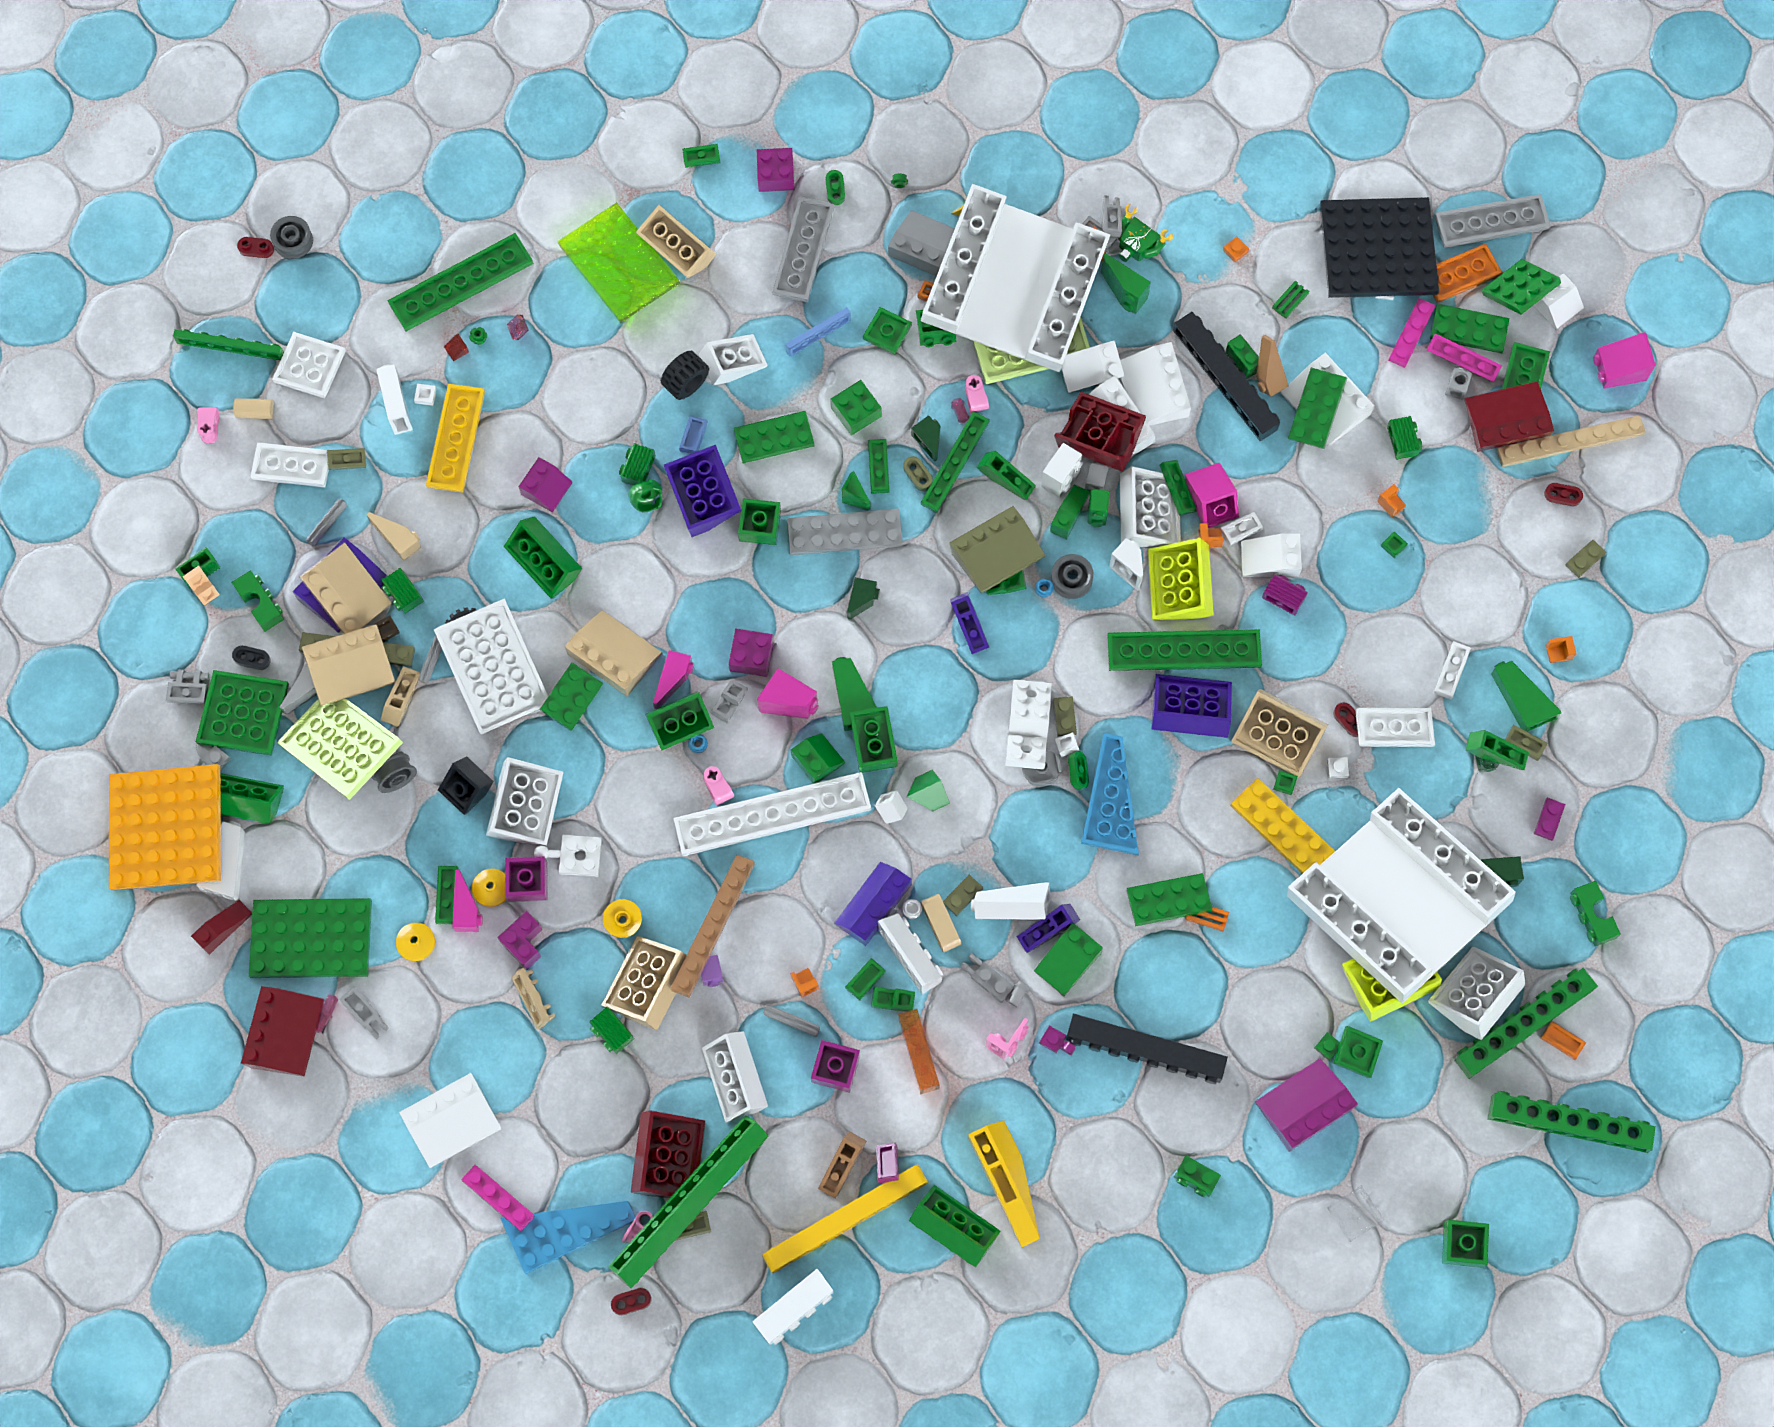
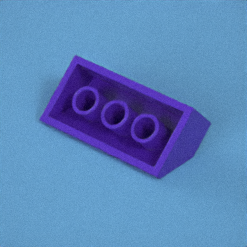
[834,862,912,946]

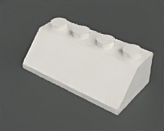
[878,914,943,995]
[702,1031,768,1123]
[753,1269,834,1345]

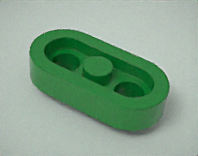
[825,170,845,205]
[1068,751,1089,790]

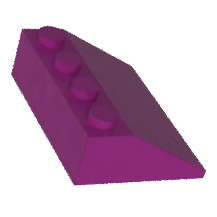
[1255,1058,1358,1152]

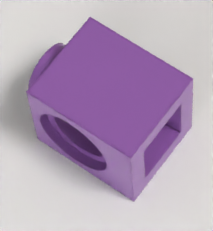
[701,955,723,987]

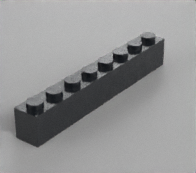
[1173,312,1280,441]
[1066,1013,1228,1084]

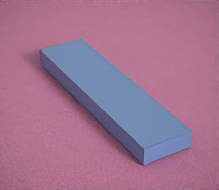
[785,307,851,357]

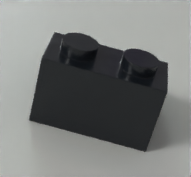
[438,756,494,815]

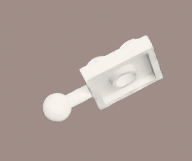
[534,835,602,877]

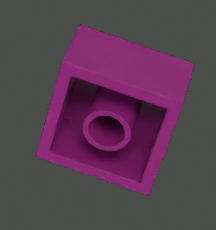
[756,148,795,192]
[729,628,774,677]
[505,856,548,902]
[811,1040,860,1093]

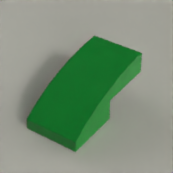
[986,570,1027,595]
[871,986,915,1012]

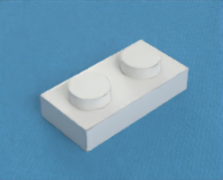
[1221,512,1263,546]

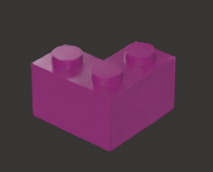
[497,911,542,970]

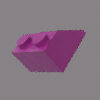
[518,457,573,513]

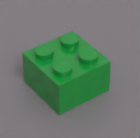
[830,380,882,436]
[738,498,781,545]
[1442,1219,1489,1268]

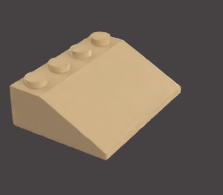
[299,543,391,634]
[565,610,662,697]
[302,624,395,706]
[1231,689,1329,778]
[601,936,687,1030]

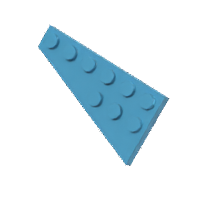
[1081,733,1139,856]
[500,1201,635,1274]

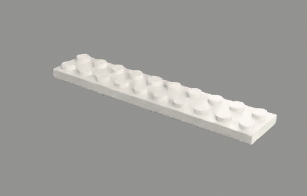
[674,772,871,856]

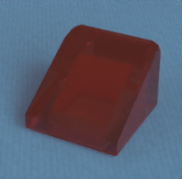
[444,334,469,361]

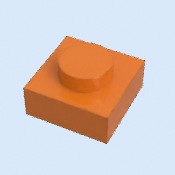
[1223,237,1249,262]

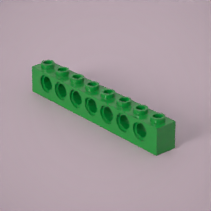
[1455,967,1598,1079]
[1488,1091,1656,1153]

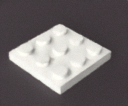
[272,332,346,399]

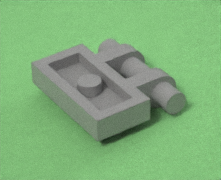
[166,670,210,704]

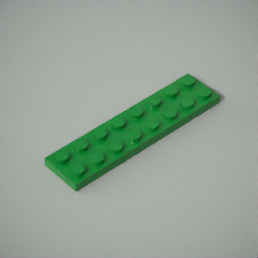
[387,233,534,332]
[1107,629,1262,671]

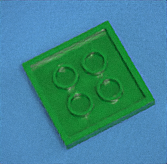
[1482,259,1561,315]

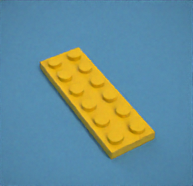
[426,384,485,493]
[1230,778,1335,874]

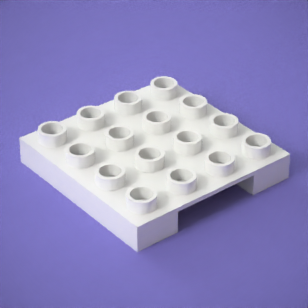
[921,184,1110,372]
[1287,788,1516,1003]

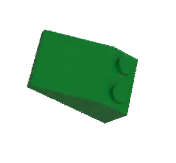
[1101,253,1151,314]
[850,706,898,773]
[1034,923,1103,996]

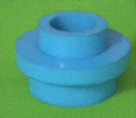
[1035,579,1054,597]
[688,734,708,753]

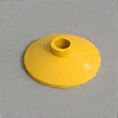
[472,869,507,907]
[603,899,642,938]
[396,923,435,961]

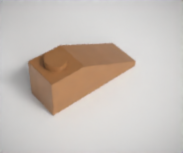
[1256,335,1289,397]
[818,1131,867,1198]

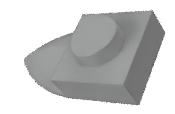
[195,743,231,770]

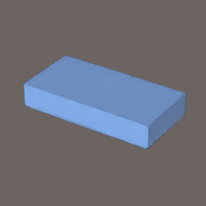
[679,416,708,454]

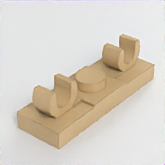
[512,968,555,1030]

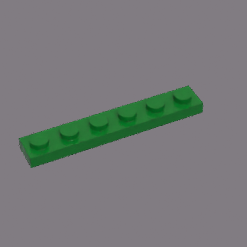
[173,329,284,361]
[921,411,990,513]

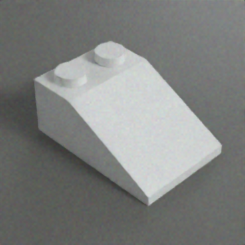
[699,334,768,385]
[1061,341,1124,393]
[1241,534,1302,577]

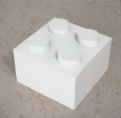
[1041,443,1083,498]

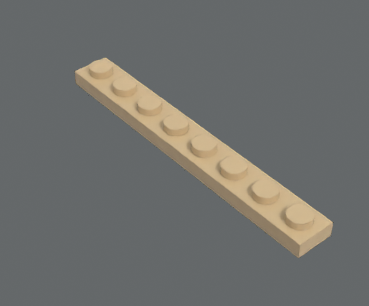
[1496,415,1646,467]

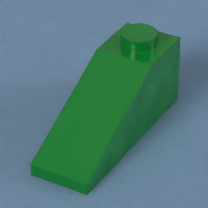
[976,450,1036,500]
[1050,484,1091,540]
[1466,730,1529,770]

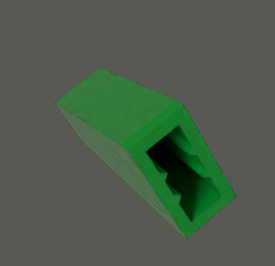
[832,657,877,731]
[1491,661,1562,732]

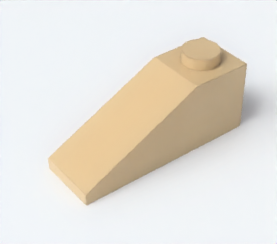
[366,512,421,561]
[381,666,420,727]

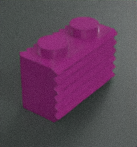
[1262,574,1308,616]

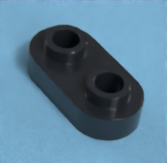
[232,645,271,670]

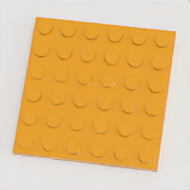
[109,764,221,890]

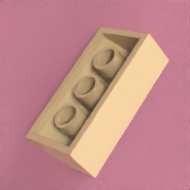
[636,205,717,278]

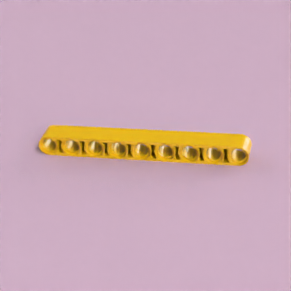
[762,1164,928,1273]

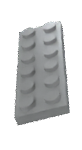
[1435,194,1550,248]
[772,197,834,303]
[787,509,903,556]

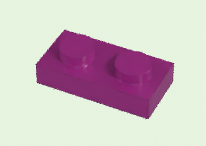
[1534,797,1566,841]

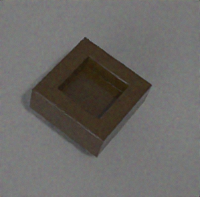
[373,615,400,642]

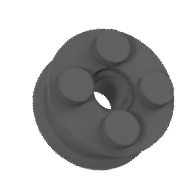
[270,216,313,259]
[1051,554,1094,599]
[371,751,417,793]

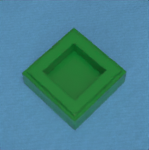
[1381,532,1408,558]
[1273,770,1298,795]

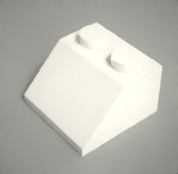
[1533,273,1584,329]
[1109,538,1143,591]

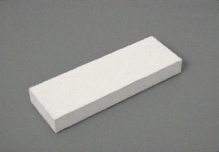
[1433,641,1471,700]

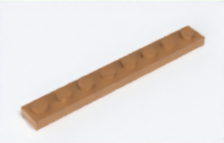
[671,855,755,998]

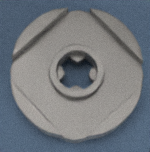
[1022,748,1061,786]

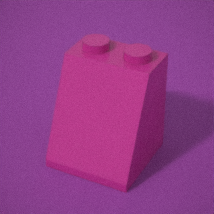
[1593,332,1656,388]
[1185,462,1239,528]
[757,668,819,719]

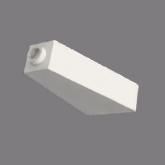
[377,364,413,435]
[197,821,245,902]
[971,882,1051,919]

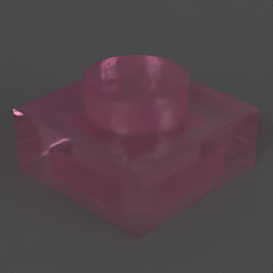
[507,314,529,340]

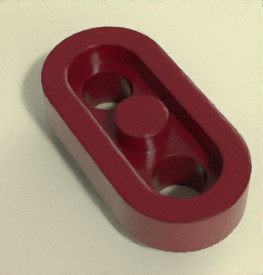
[237,237,274,258]
[1544,483,1583,506]
[1333,702,1358,737]
[611,1288,652,1316]

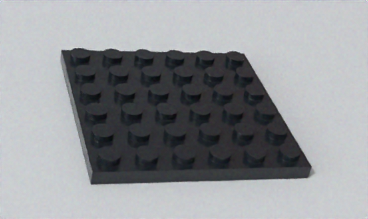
[1320,197,1439,298]

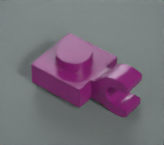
[1039,1025,1076,1056]

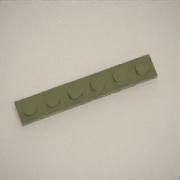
[299,632,415,667]

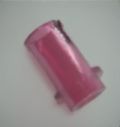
[951,398,969,423]

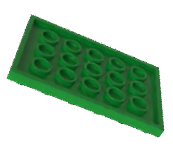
[249,898,372,978]

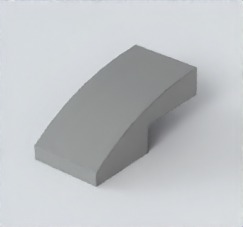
[711,679,748,723]

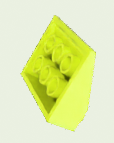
[1148,538,1214,621]
[1342,958,1442,1022]

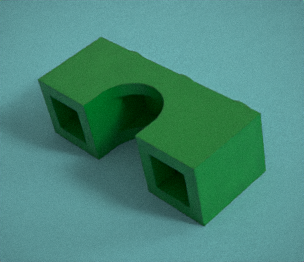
[231,570,284,632]
[1570,881,1621,947]

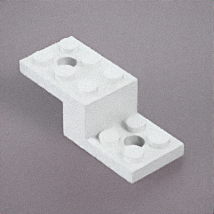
[1006,680,1052,769]

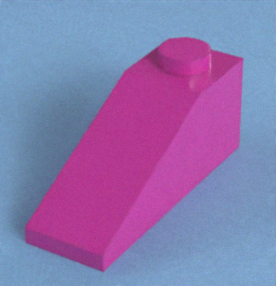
[653,650,694,709]
[453,870,483,932]

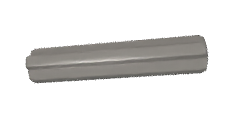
[306,499,347,546]
[418,635,442,683]
[764,1005,820,1036]

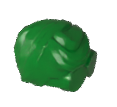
[628,479,663,513]

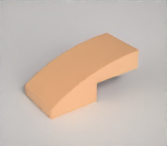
[183,566,220,605]

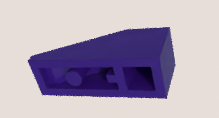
[950,592,989,654]
[1016,904,1080,953]

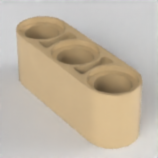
[921,894,962,952]

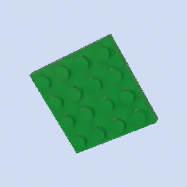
[195,670,289,756]

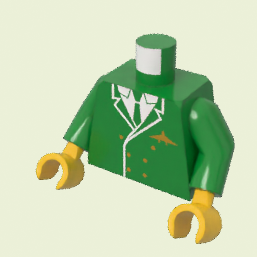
[1118,204,1173,262]

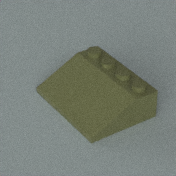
[949,506,1045,593]

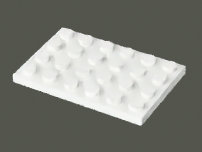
[434,598,548,734]

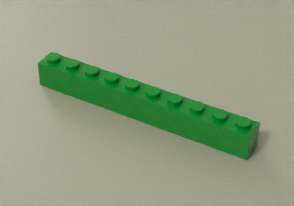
[608,1115,768,1288]

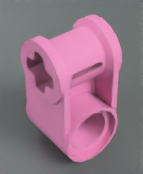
[965,375,989,413]
[197,407,219,444]
[704,766,734,806]
[622,1211,653,1243]

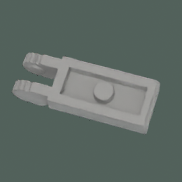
[1102,195,1122,238]
[960,953,1014,1003]
[339,987,389,1039]

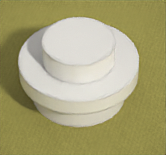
[902,899,922,919]

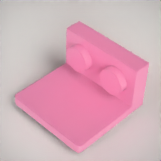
[985,1018,1029,1060]

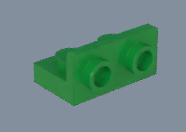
[1174,1155,1221,1197]

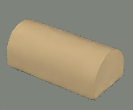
[233,398,274,419]

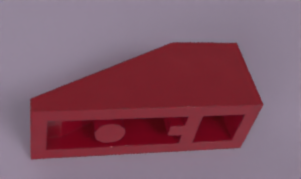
[191,900,252,955]

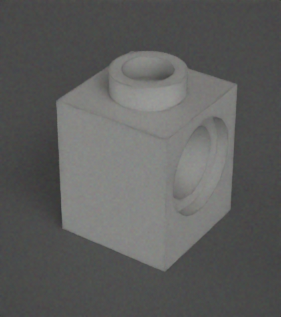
[1445,368,1472,400]
[1085,463,1109,491]

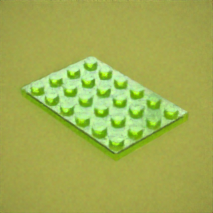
[557,202,680,323]

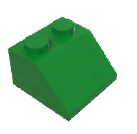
[791,733,845,784]

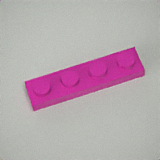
[1388,298,1436,368]
[1427,334,1502,383]
[461,1165,535,1232]

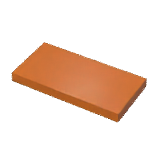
[1433,243,1503,303]

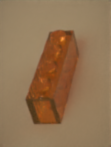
[898,1009,940,1094]

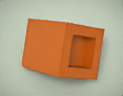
[1377,484,1406,517]
[1198,523,1224,547]
[1546,636,1577,663]
[790,968,819,998]

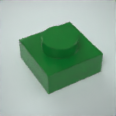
[1314,1032,1340,1061]

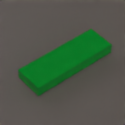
[868,439,890,494]
[1159,460,1197,516]
[435,866,459,924]

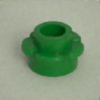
[891,173,908,188]
[469,327,487,345]

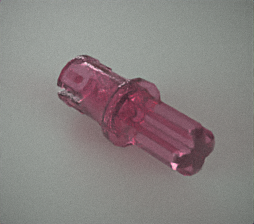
[316,994,338,1034]

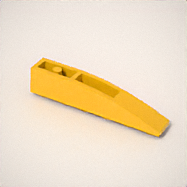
[968,1120,1040,1248]

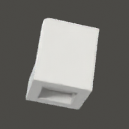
[875,790,908,824]

